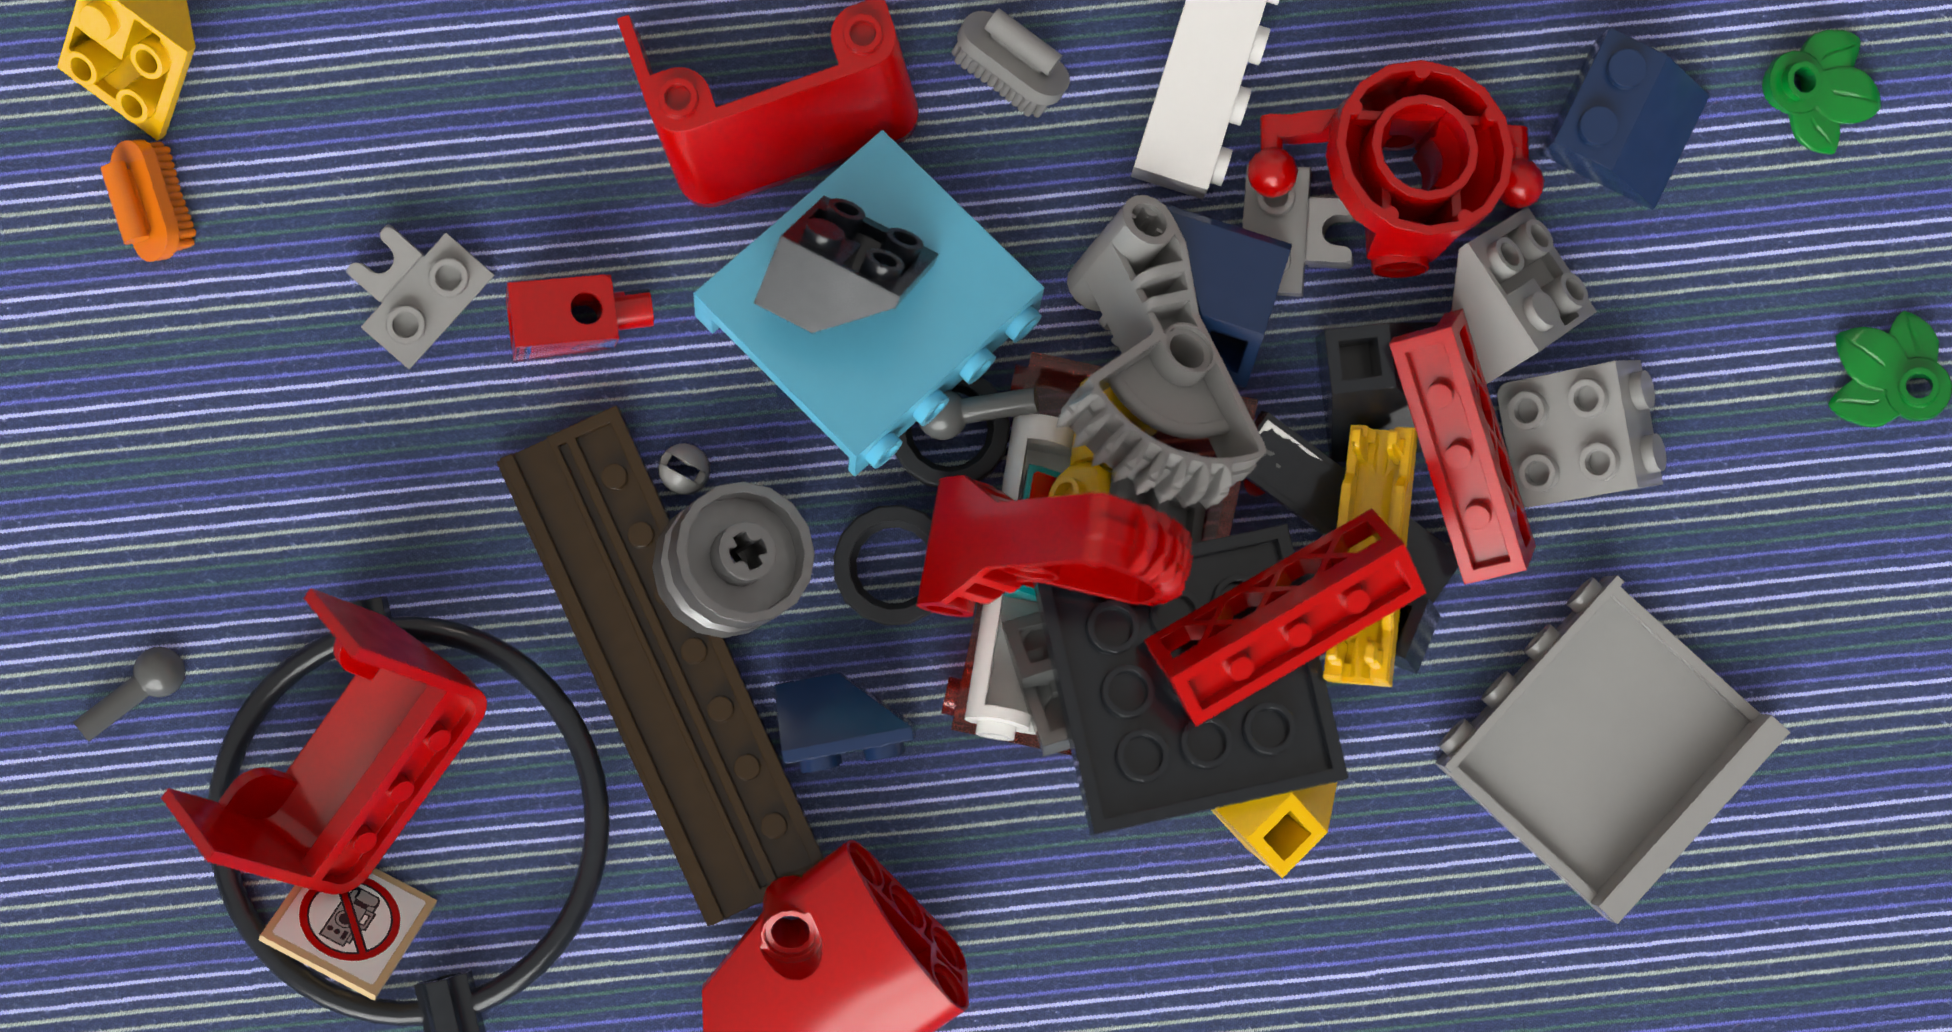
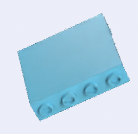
[693,130,1044,477]

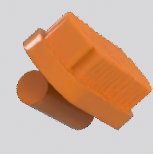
[100,139,197,262]

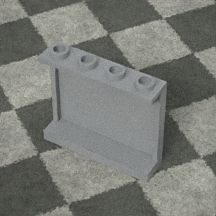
[1434,575,1790,924]

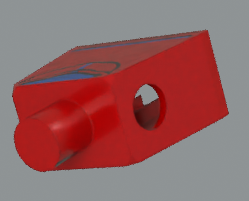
[505,274,654,362]

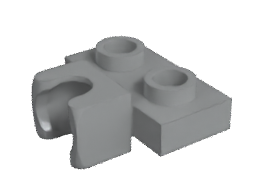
[1242,164,1355,297]
[346,224,495,370]

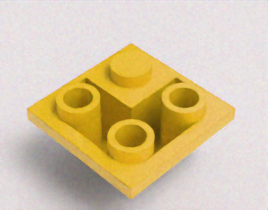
[57,0,196,141]
[1211,782,1337,879]

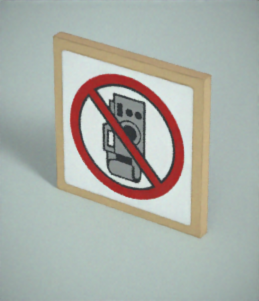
[259,868,437,1001]

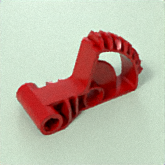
[916,475,1193,617]

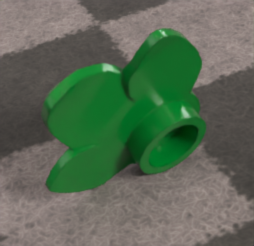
[1762,30,1881,155]
[1828,311,1952,428]

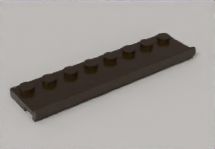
[496,405,825,926]

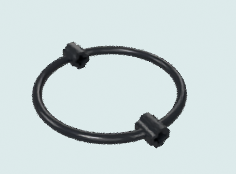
[208,596,610,1032]

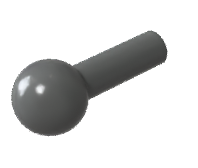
[919,387,1040,440]
[73,647,185,742]

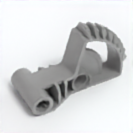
[1056,195,1266,509]

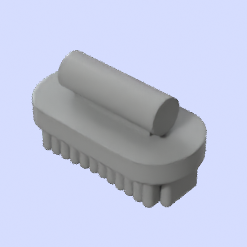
[952,8,1070,118]

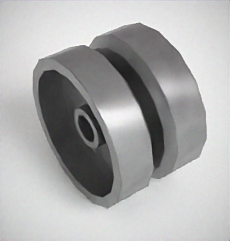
[652,481,815,638]

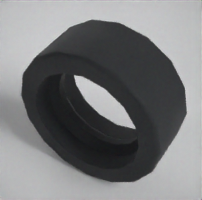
[895,377,1010,488]
[833,505,932,626]

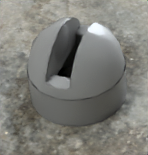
[658,443,711,495]

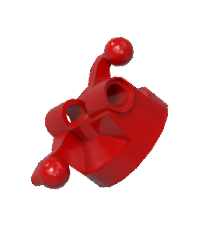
[1247,60,1545,278]

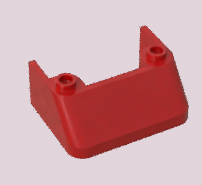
[617,0,919,208]
[161,588,487,895]

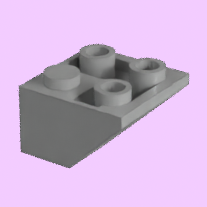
[1451,207,1597,384]

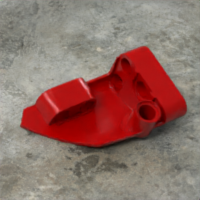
[702,840,969,1032]

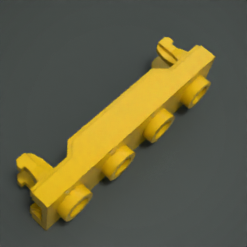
[1323,425,1418,687]

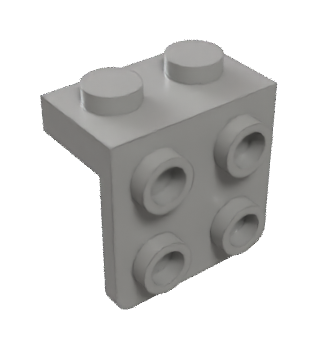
[1497,360,1667,508]

